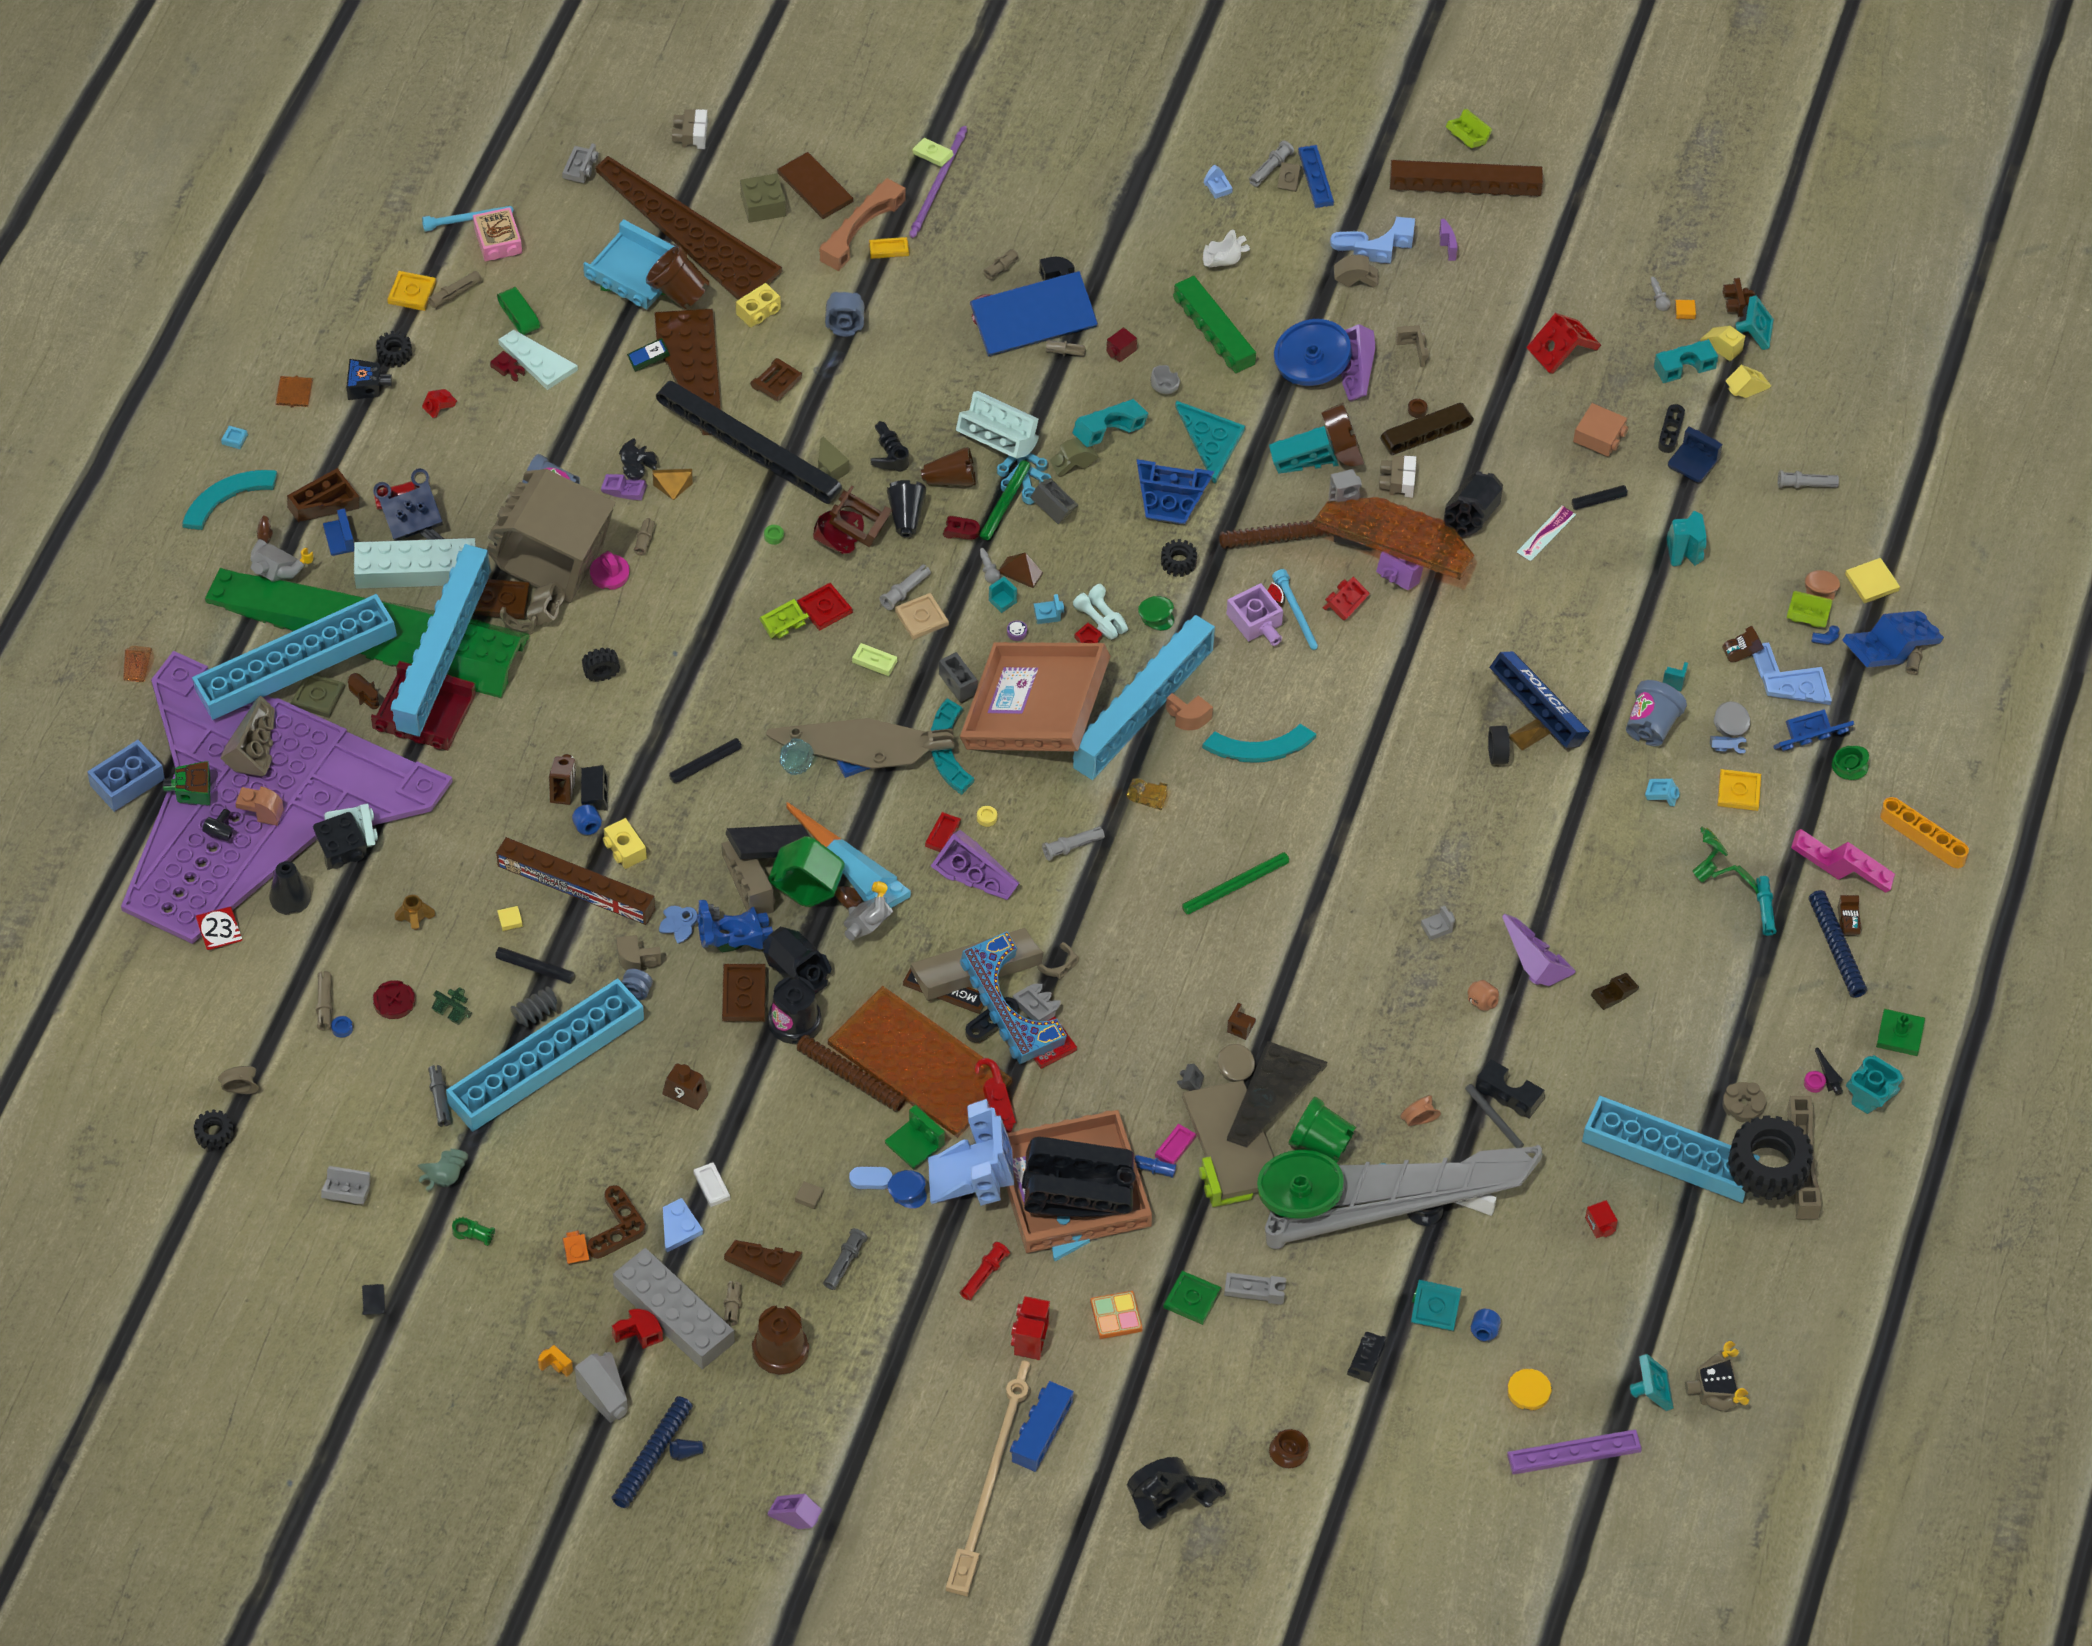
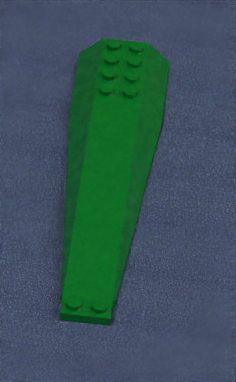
[205,568,529,698]

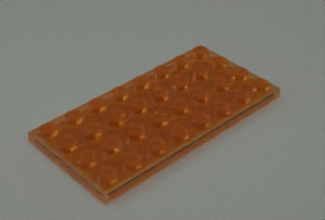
[828,986,1012,1138]

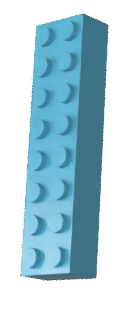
[1582,1096,1760,1203]

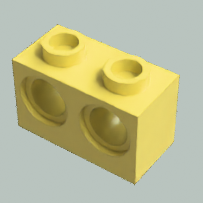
[736,283,781,328]

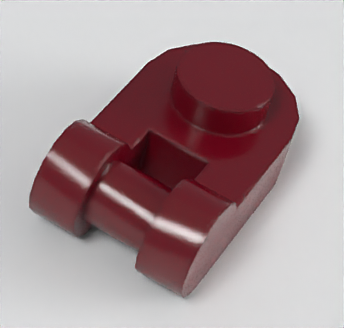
[943,516,980,540]

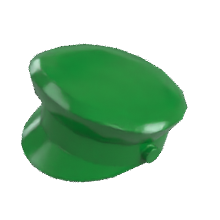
[1138,596,1174,631]
[1831,745,1870,780]

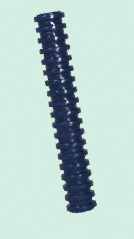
[1808,890,1867,998]
[611,1396,693,1508]

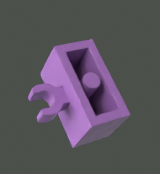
[1376,545,1424,590]

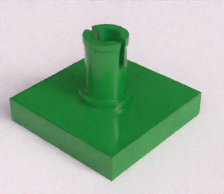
[1876,1009,1925,1056]

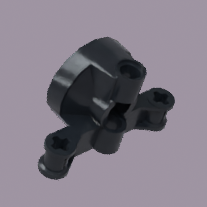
[1127,1457,1226,1529]

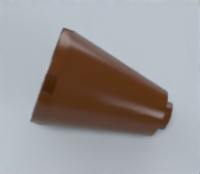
[921,447,976,486]

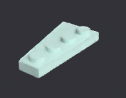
[498,330,578,390]

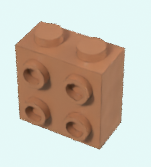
[1573,403,1628,457]

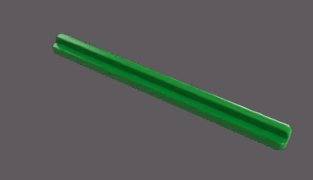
[1182,852,1289,914]

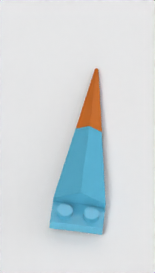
[786,802,911,908]

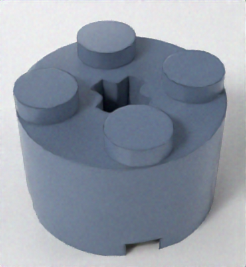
[825,292,864,337]

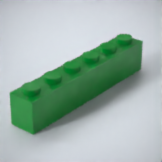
[1173,275,1256,374]

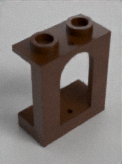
[829,485,892,548]

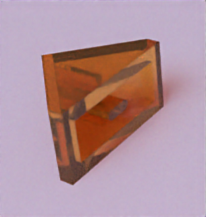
[123,646,152,682]

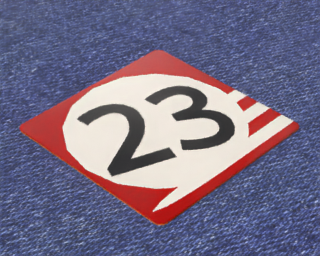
[196,907,242,950]

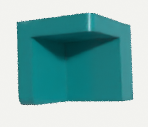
[989,577,1017,613]
[1663,662,1688,692]

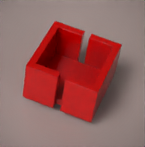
[1011,1296,1050,1360]

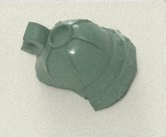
[417,1148,468,1192]

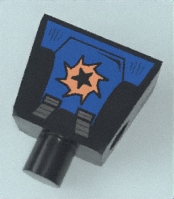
[346,359,392,400]

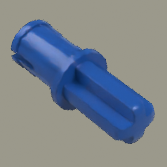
[1134,1155,1176,1178]

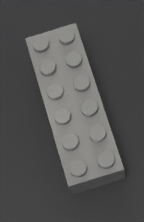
[613,1248,735,1370]

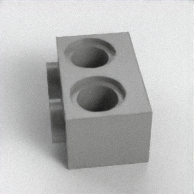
[1328,469,1362,514]

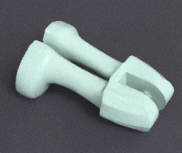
[1073,584,1128,640]

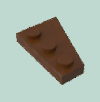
[724,1240,802,1286]

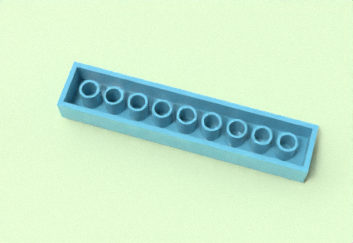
[391,544,491,736]
[192,594,397,720]
[1073,615,1215,780]
[446,978,644,1132]

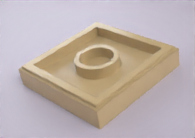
[895,593,949,640]

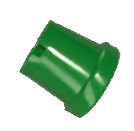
[1288,1096,1357,1163]

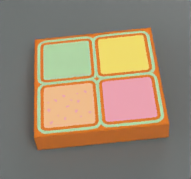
[1090,1291,1142,1339]

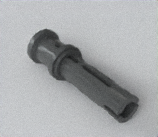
[823,1228,868,1290]

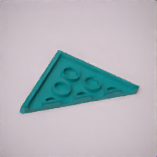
[1175,401,1245,483]

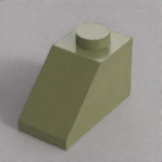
[818,437,849,480]

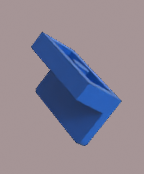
[323,509,354,556]

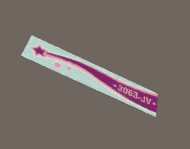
[1517,506,1576,561]

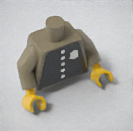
[1685,1341,1749,1411]

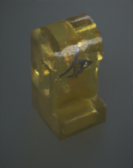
[1126,778,1168,810]

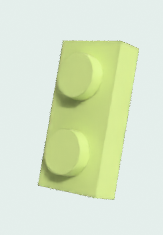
[852,643,897,676]

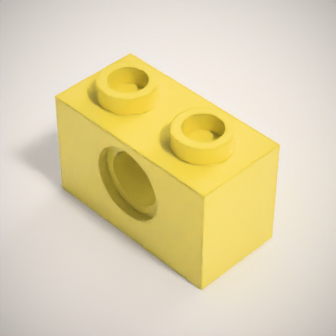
[603,818,647,869]

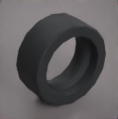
[1488,726,1510,764]

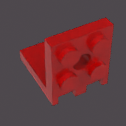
[1526,313,1601,374]

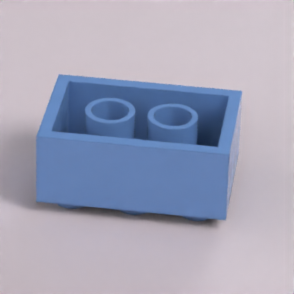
[87,740,165,812]

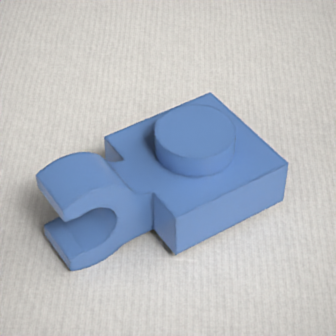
[1710,736,1746,753]

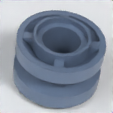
[621,969,653,1000]

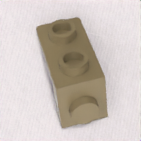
[1395,325,1429,367]

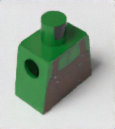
[163,761,211,805]

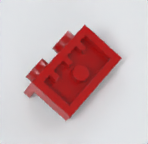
[1323,576,1370,621]

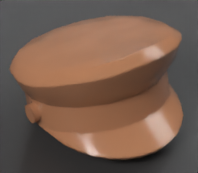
[1805,570,1840,601]
[1400,1095,1441,1126]

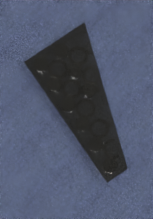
[1227,1041,1328,1148]

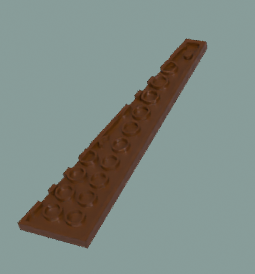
[596,156,782,300]

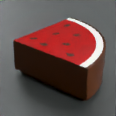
[1267,582,1284,607]

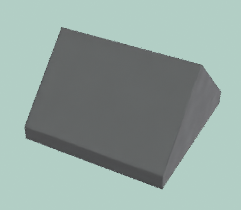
[1030,478,1078,524]

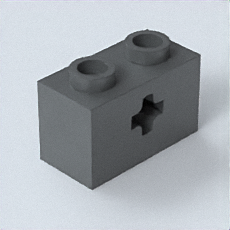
[939,652,977,702]

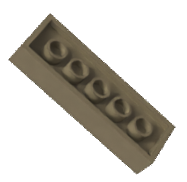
[910,928,1044,1000]

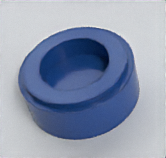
[331,1016,353,1038]

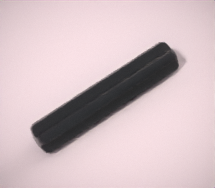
[1571,485,1628,510]

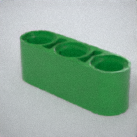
[497,287,540,335]

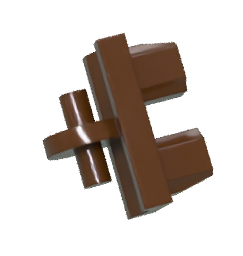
[1722,278,1755,317]

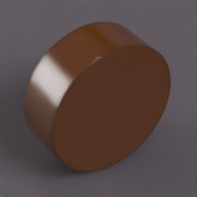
[1408,399,1428,418]

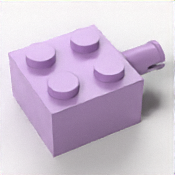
[1226,583,1283,646]

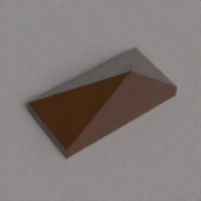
[998,552,1043,588]

